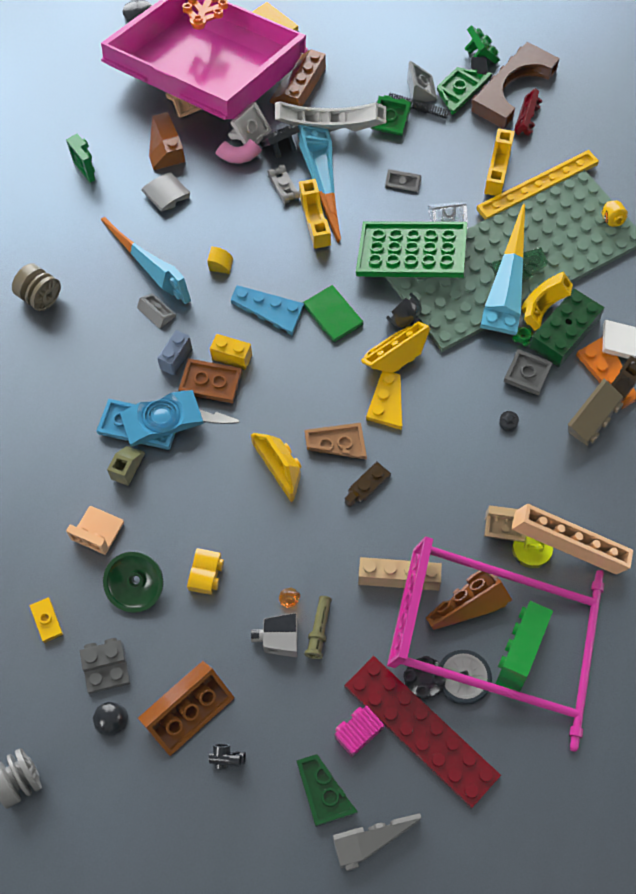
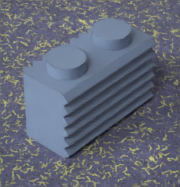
[157,330,192,375]

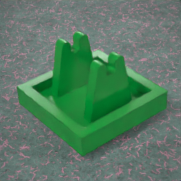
[464,25,500,64]

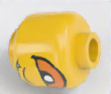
[601,200,628,227]

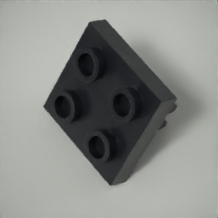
[259,125,300,158]

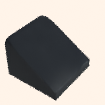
[470,56,487,75]

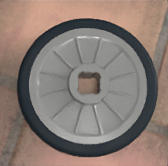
[440,650,492,704]

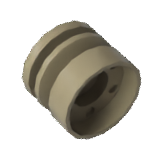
[12,263,61,311]

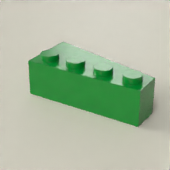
[495,601,553,692]

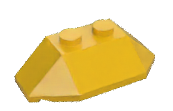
[361,321,430,373]
[251,433,302,502]

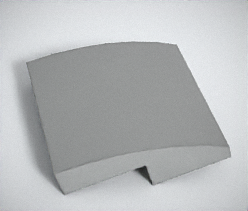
[141,172,191,211]

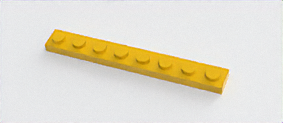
[476,150,599,220]

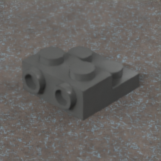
[79,638,130,694]

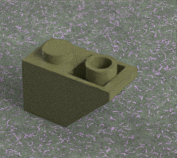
[107,446,145,486]

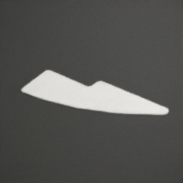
[199,409,239,423]

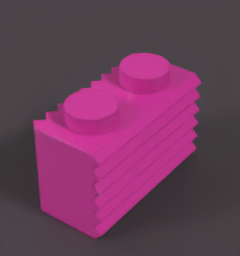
[335,706,384,757]

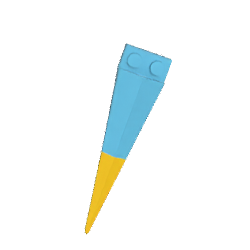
[480,204,525,335]

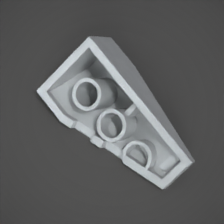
[333,813,421,871]

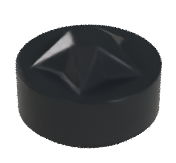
[499,411,519,431]

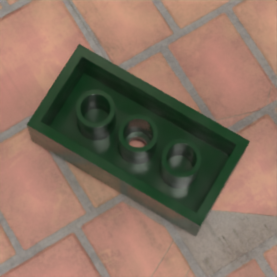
[529,288,605,367]

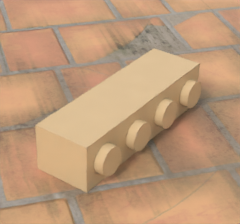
[358,557,442,591]

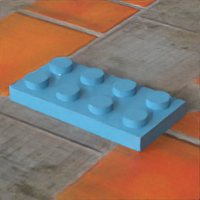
[96,398,175,450]

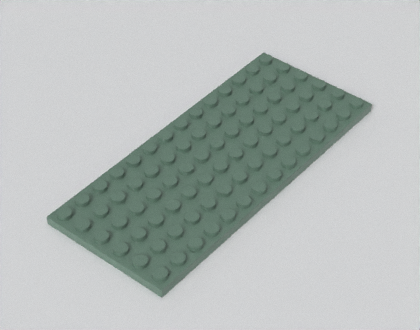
[386,170,636,352]

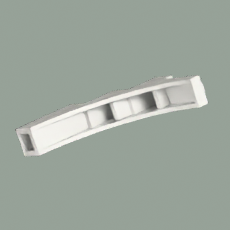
[275,101,386,132]

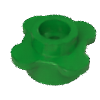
[513,327,534,346]

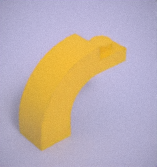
[521,271,573,331]

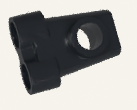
[209,744,246,769]

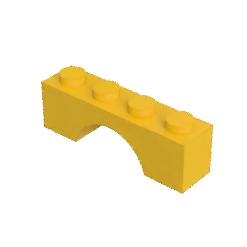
[484,128,515,196]
[299,179,331,249]

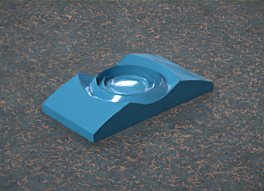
[120,390,204,447]

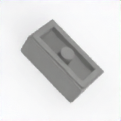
[385,169,422,192]
[137,294,176,328]

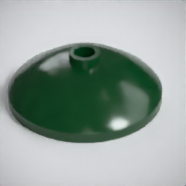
[103,551,164,612]

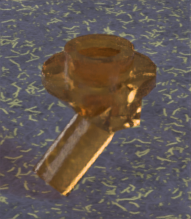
[279,587,300,608]

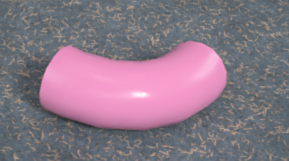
[216,139,262,164]

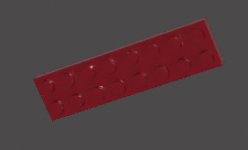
[344,655,501,809]

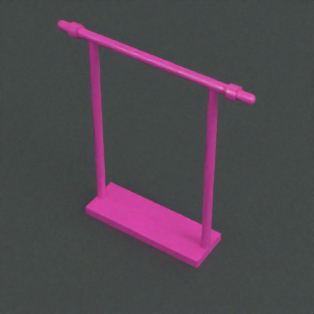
[387,536,605,752]

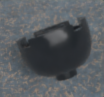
[386,292,422,328]

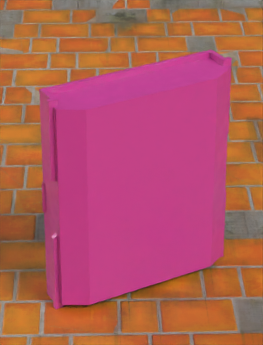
[101,0,308,120]

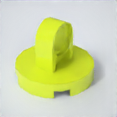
[512,536,553,568]

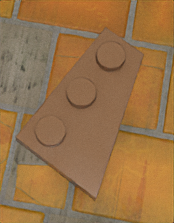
[304,423,367,460]

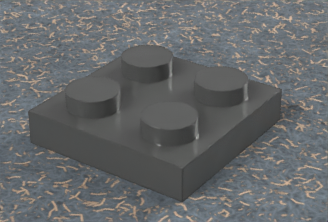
[503,349,553,395]

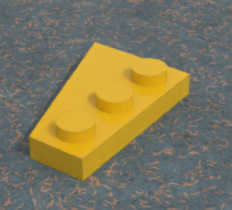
[366,371,402,430]

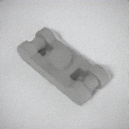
[267,165,300,204]

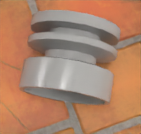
[0,748,42,809]

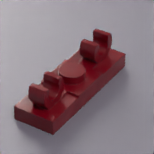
[514,88,542,136]

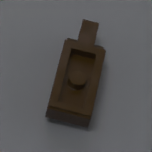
[344,461,391,507]

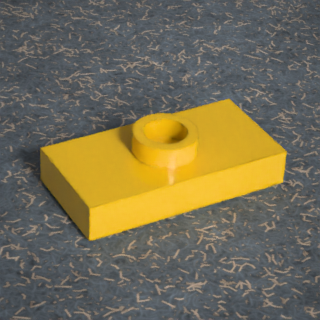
[29,597,63,643]

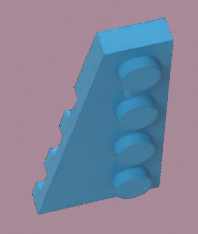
[231,285,304,336]

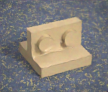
[484,505,526,542]

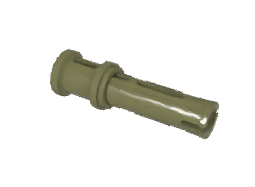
[304,596,332,660]

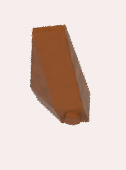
[149,112,185,170]
[426,570,512,630]

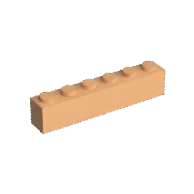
[512,504,633,575]

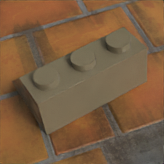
[568,379,623,446]

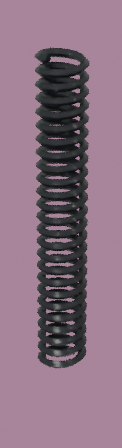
[389,92,450,118]

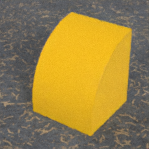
[207,246,233,274]

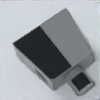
[251,613,297,657]

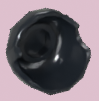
[93,702,128,735]

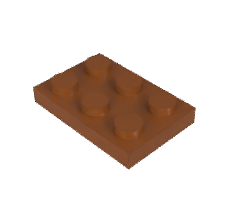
[178,358,242,403]

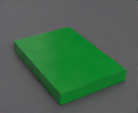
[303,285,363,342]

